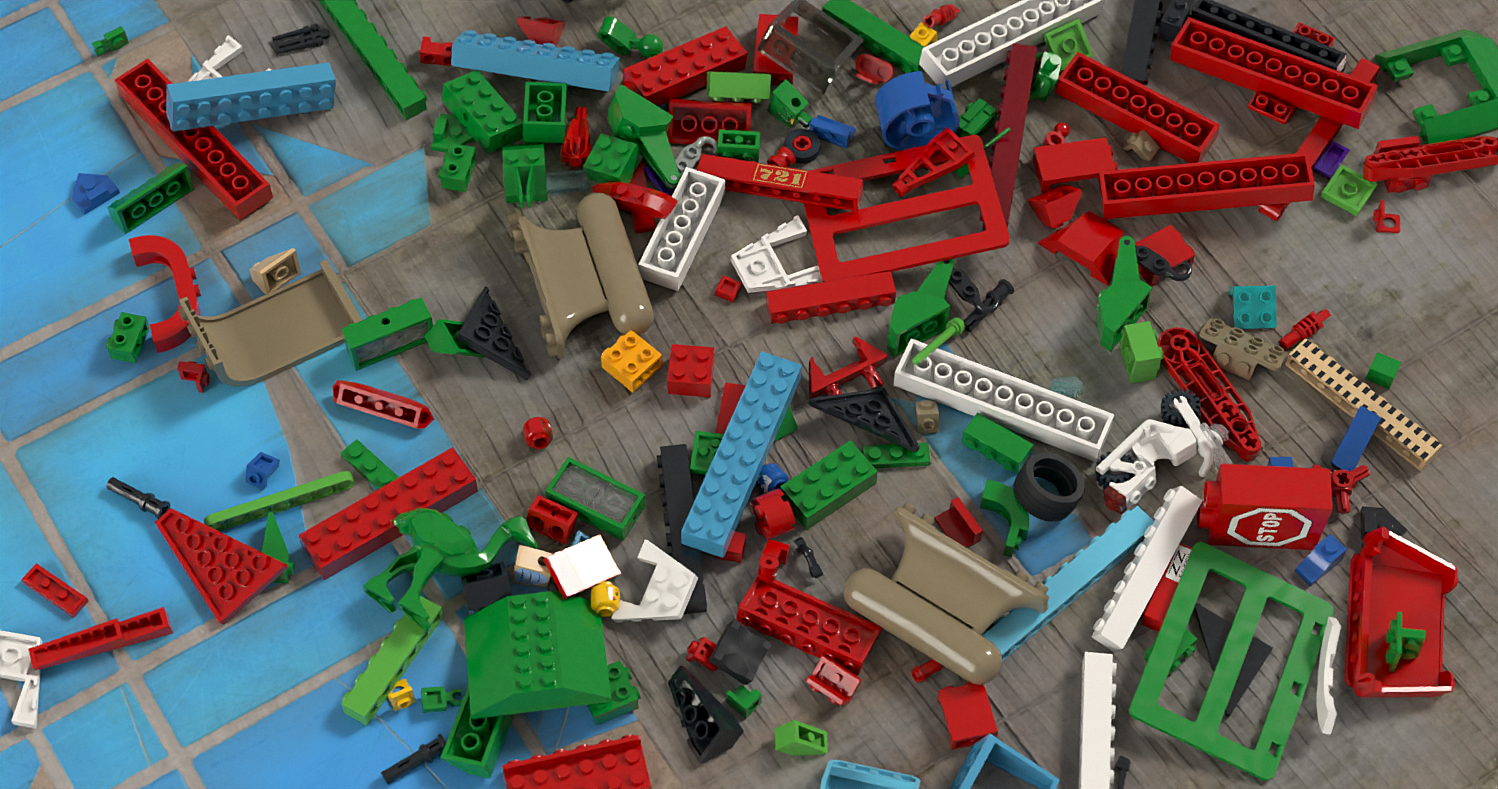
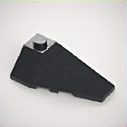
[668,665,744,763]

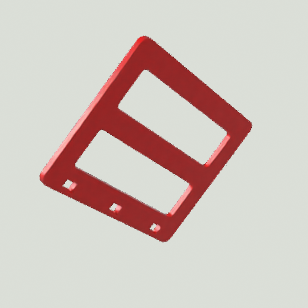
[804,135,1010,282]

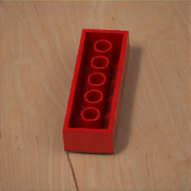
[622,26,748,106]

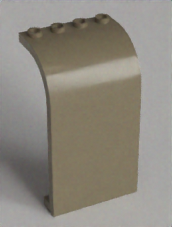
[178,259,362,387]

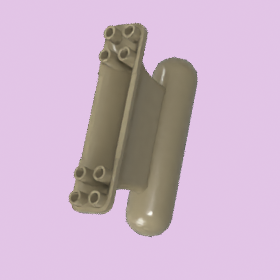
[507,193,654,359]
[843,502,1049,685]

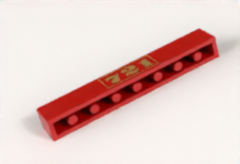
[697,154,863,212]

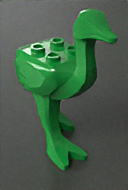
[363,507,539,631]

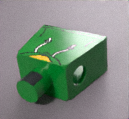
[767,80,812,128]

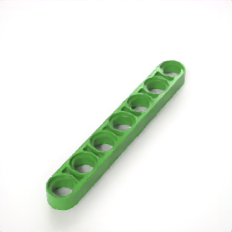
[204,471,355,531]

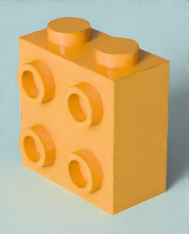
[601,330,663,393]

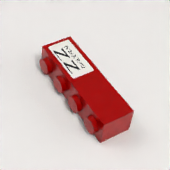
[1141,543,1192,632]

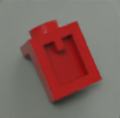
[685,636,718,672]

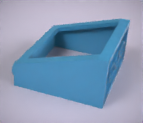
[949,734,1060,789]

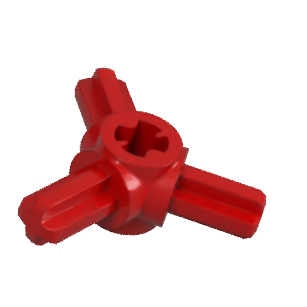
[1312,464,1370,515]

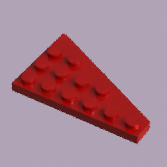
[155,508,289,624]

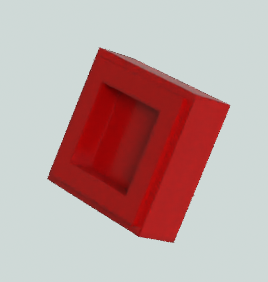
[714,275,742,303]

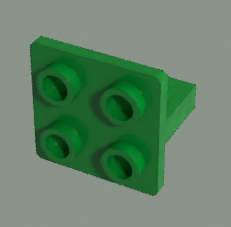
[1386,612,1425,672]

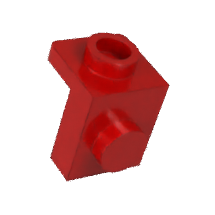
[177,361,210,393]

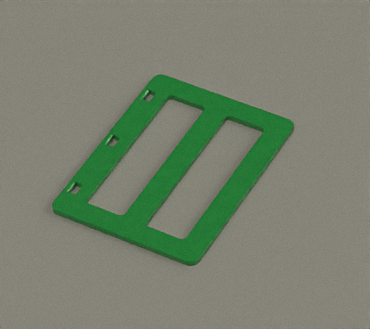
[1129,542,1333,781]

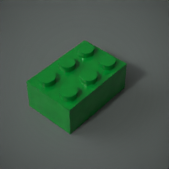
[523,82,567,143]

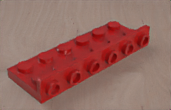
[736,576,882,675]
[502,734,652,789]

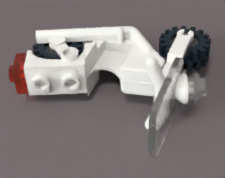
[1095,389,1233,515]

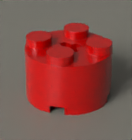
[748,489,795,539]

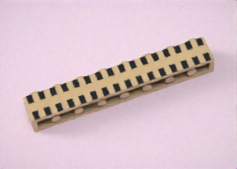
[1285,338,1442,472]

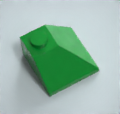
[424,319,485,358]

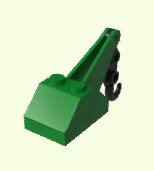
[1096,236,1192,352]
[887,259,999,358]

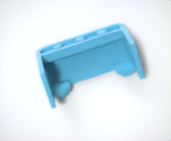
[820,760,920,789]

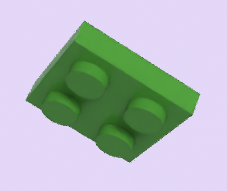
[1042,18,1094,71]
[1320,164,1378,216]

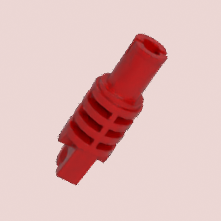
[923,4,960,28]
[1278,309,1331,350]

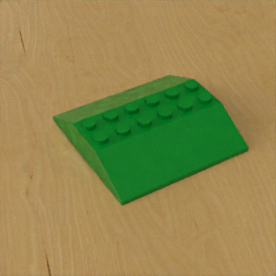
[464,591,612,719]

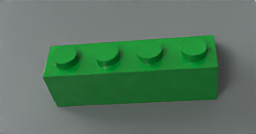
[107,162,194,235]
[441,684,514,779]

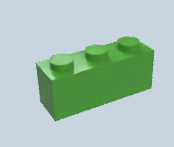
[706,71,771,103]

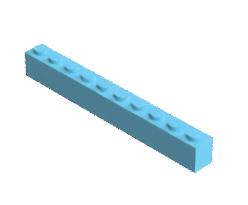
[981,506,1154,662]

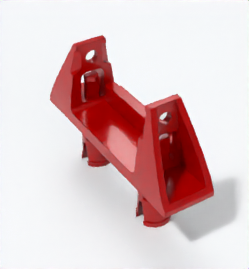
[809,336,888,399]

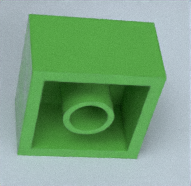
[1119,321,1163,384]

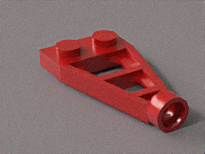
[892,127,975,197]

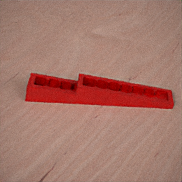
[28,607,173,671]

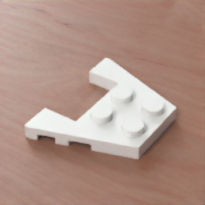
[611,540,698,623]

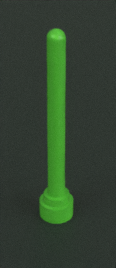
[912,317,965,365]

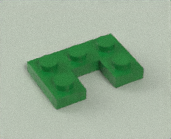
[690,431,724,475]

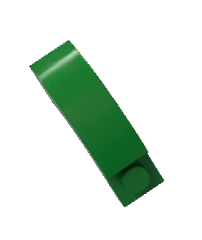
[980,479,1030,557]

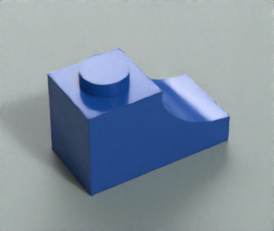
[1295,534,1347,587]

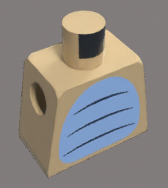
[511,545,553,587]

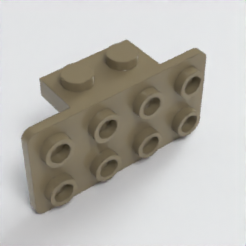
[1199,318,1288,381]

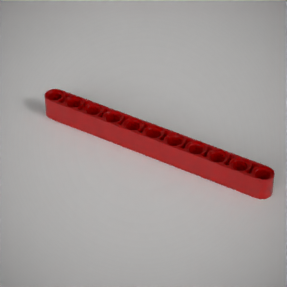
[1258,58,1380,222]

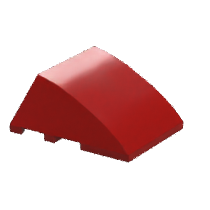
[1038,211,1125,286]

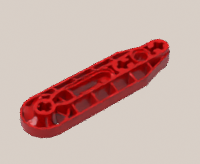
[1363,136,1498,182]
[1157,327,1261,462]

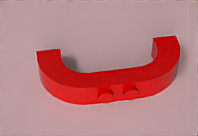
[129,235,201,353]

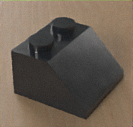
[461,561,512,611]

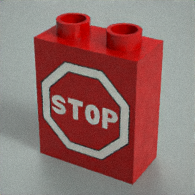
[1196,464,1333,550]

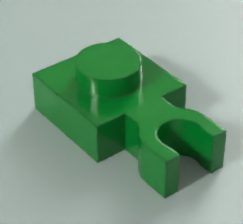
[92,26,129,56]
[421,686,462,713]

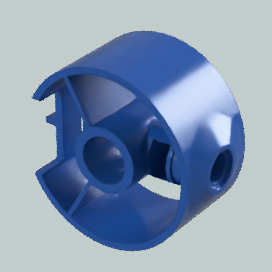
[875,71,960,151]

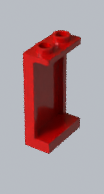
[753,14,799,86]
[1032,137,1118,193]

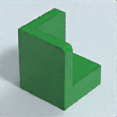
[1366,353,1401,389]
[726,685,762,719]

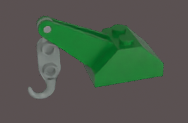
[607,84,718,189]

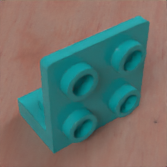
[1228,285,1277,329]

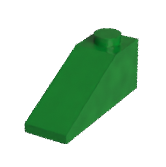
[262,512,295,584]

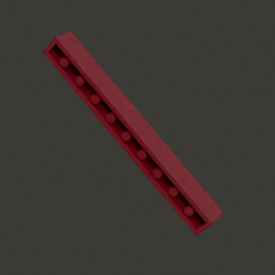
[979,43,1037,230]

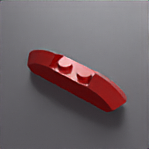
[592,181,678,219]
[332,380,434,429]

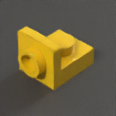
[910,22,938,47]

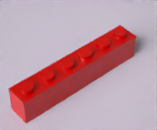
[766,271,896,324]

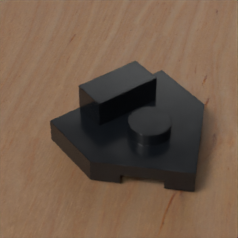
[1361,506,1407,548]

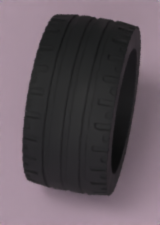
[1013,452,1085,522]

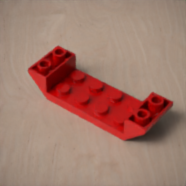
[1247,22,1336,125]

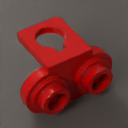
[855,54,894,84]

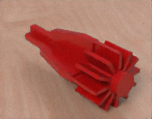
[560,106,592,170]

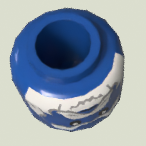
[756,463,788,493]

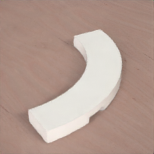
[1316,617,1341,734]

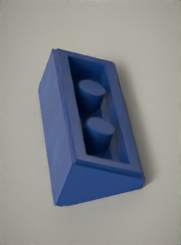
[1331,406,1381,472]

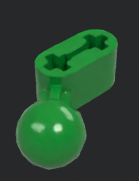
[597,16,664,59]

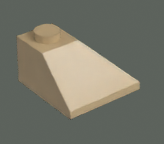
[250,248,302,295]

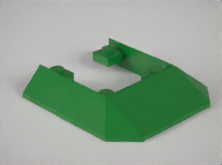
[1375,29,1498,144]

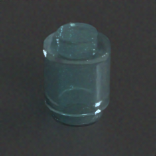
[1052,377,1083,398]

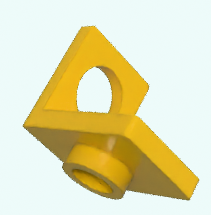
[388,679,416,711]

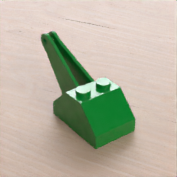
[502,143,548,208]

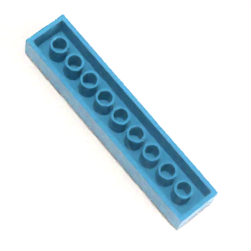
[681,351,802,558]

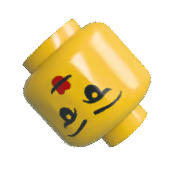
[591,581,620,617]

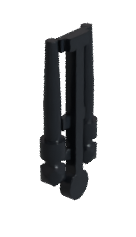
[272,23,330,54]

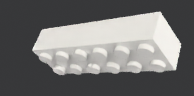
[638,167,725,291]

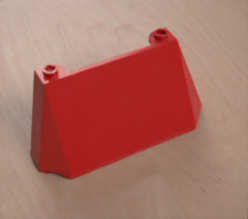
[1344,526,1458,698]

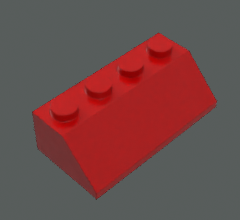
[668,99,752,145]

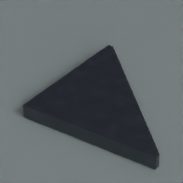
[455,286,531,380]
[809,388,920,452]
[1194,603,1273,718]

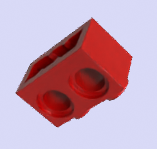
[526,495,578,544]

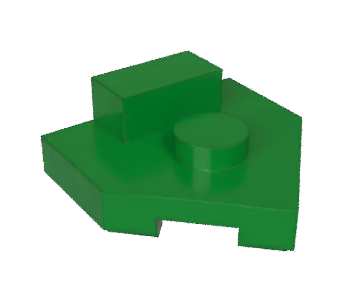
[431,113,475,152]

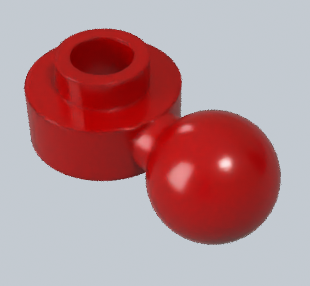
[1043,122,1070,146]

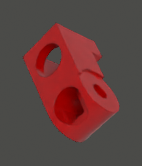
[419,36,453,66]
[757,539,790,582]

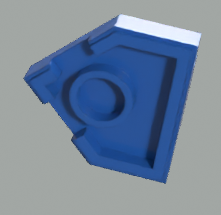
[72,173,120,214]

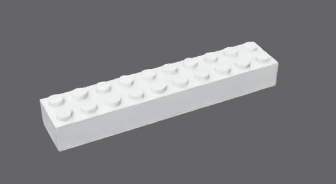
[919,0,1105,90]
[893,339,1114,462]

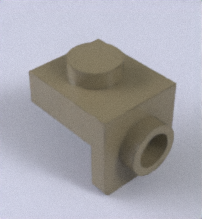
[1123,130,1160,163]
[915,400,939,433]

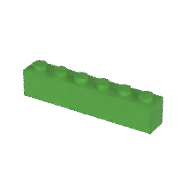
[342,596,444,726]

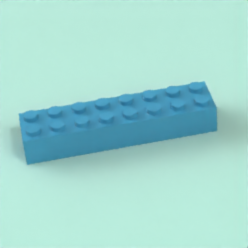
[451,30,620,92]
[166,62,336,131]

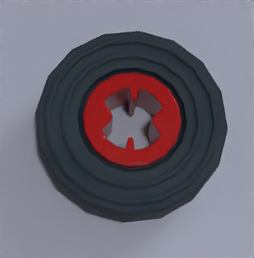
[784,129,821,164]

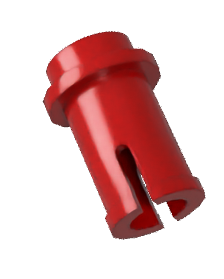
[911,659,941,683]

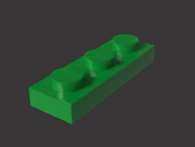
[341,439,399,489]
[862,442,930,468]

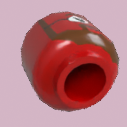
[523,417,553,449]

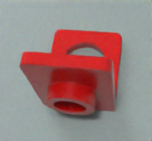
[1373,200,1400,233]

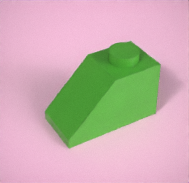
[775,720,828,756]

